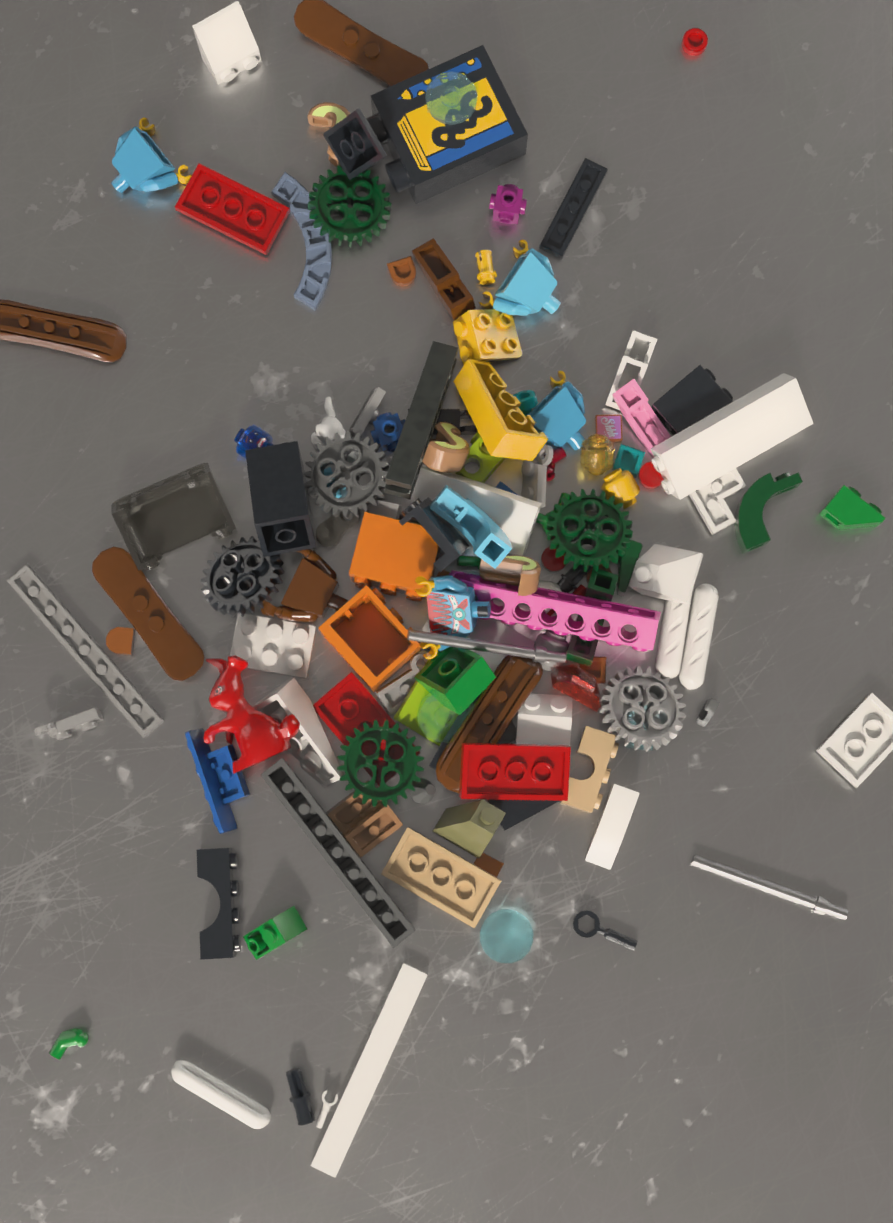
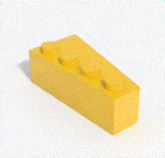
[453,359,548,461]

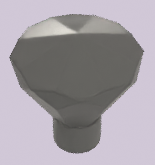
[410,778,436,804]

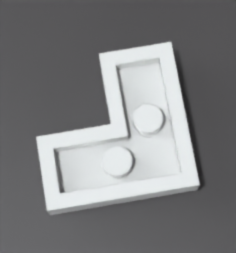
[689,468,746,535]

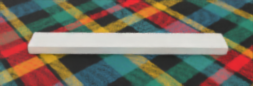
[311,963,428,1177]

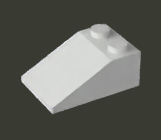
[192,1,261,85]

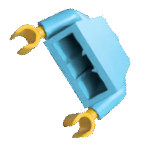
[478,240,561,316]

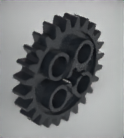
[201,536,285,617]

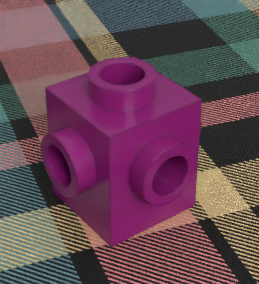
[489,184,527,225]

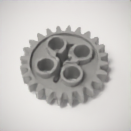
[599,666,686,751]

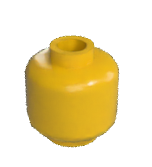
[601,468,640,509]

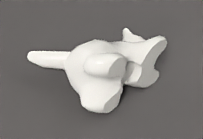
[311,397,364,463]

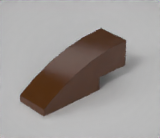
[412,238,476,320]

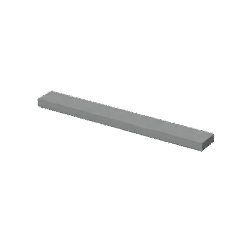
[6,563,164,738]

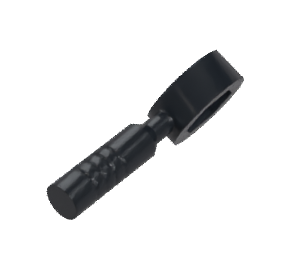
[572,910,638,951]

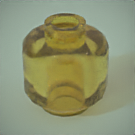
[580,434,615,475]

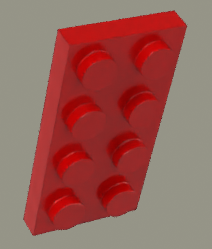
[175,163,290,255]
[313,672,421,787]
[459,743,571,801]

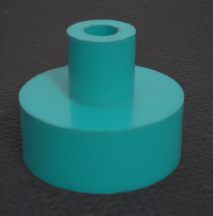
[513,390,538,416]

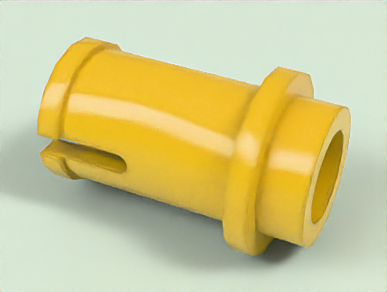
[475,250,497,285]

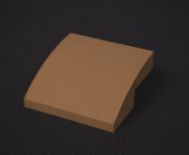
[326,780,403,858]

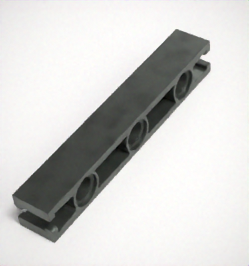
[384,341,458,500]

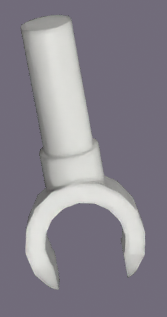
[316,1090,338,1128]

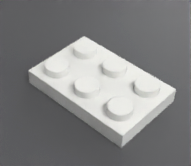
[230,613,317,679]
[816,693,893,788]

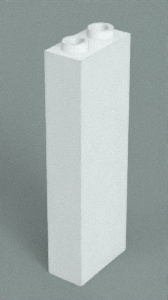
[651,373,813,500]
[375,453,542,556]

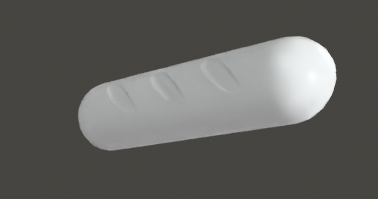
[679,584,719,690]
[655,587,694,679]
[171,1060,271,1129]

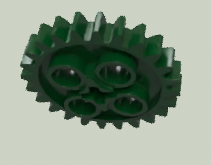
[308,166,391,247]
[546,489,633,572]
[337,720,424,807]

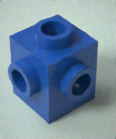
[370,412,405,452]

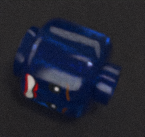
[234,425,274,459]

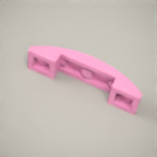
[612,379,671,458]

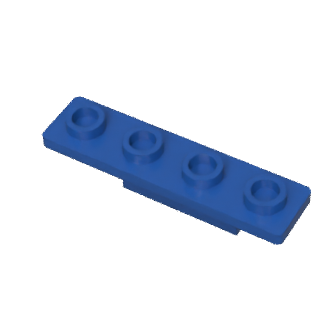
[185,728,250,834]

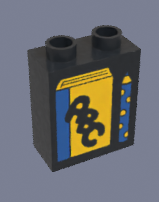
[366,45,528,204]

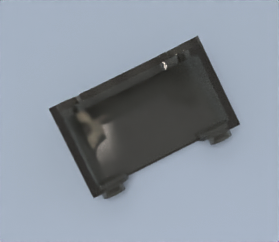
[111,463,236,571]

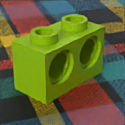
[454,432,506,483]

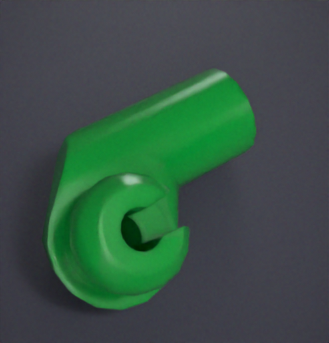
[49,1028,89,1060]

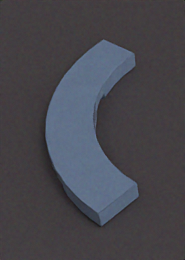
[271,172,332,311]

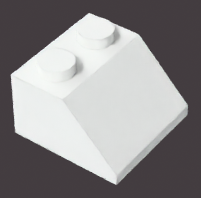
[515,693,573,746]

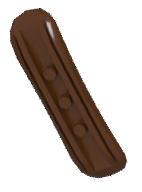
[294,0,429,87]
[0,299,127,362]
[92,546,204,681]
[435,655,543,793]

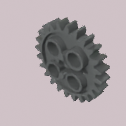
[304,431,390,519]

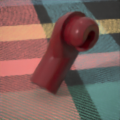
[544,447,567,482]

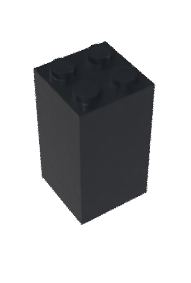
[245,441,316,557]

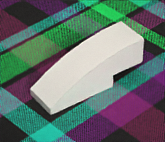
[605,330,657,410]
[585,784,640,869]

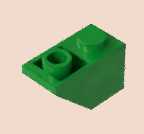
[819,485,885,530]
[243,906,307,960]

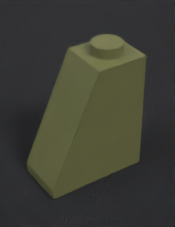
[432,799,506,859]

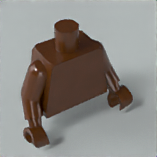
[261,548,348,622]

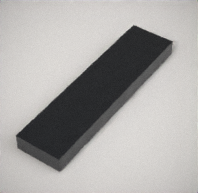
[539,158,608,259]

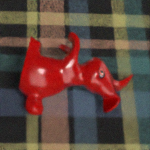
[203,655,300,774]

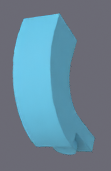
[430,485,512,569]

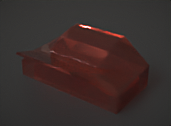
[551,664,601,712]

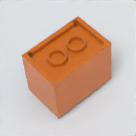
[349,512,441,602]
[318,585,421,692]

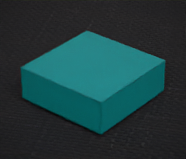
[612,444,646,478]

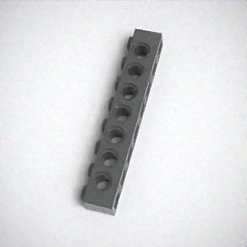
[261,758,416,948]

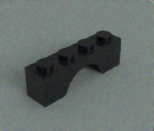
[196,848,241,960]

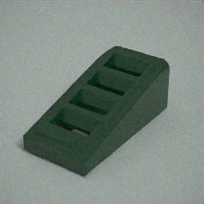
[617,539,643,597]

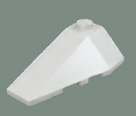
[253,678,343,787]

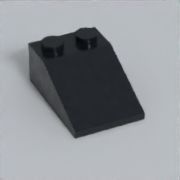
[323,108,387,180]

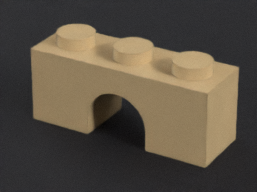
[560,726,619,813]

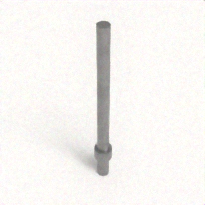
[407,629,567,663]
[691,855,849,920]

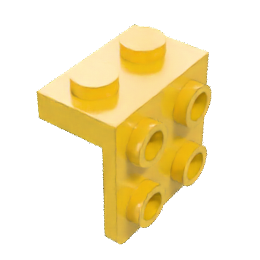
[453,309,522,366]

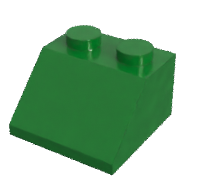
[414,647,496,715]

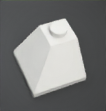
[629,544,703,604]

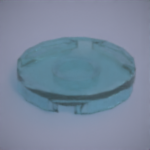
[425,71,478,125]
[417,693,469,743]
[480,909,533,963]

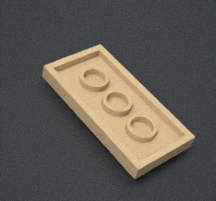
[381,827,502,929]

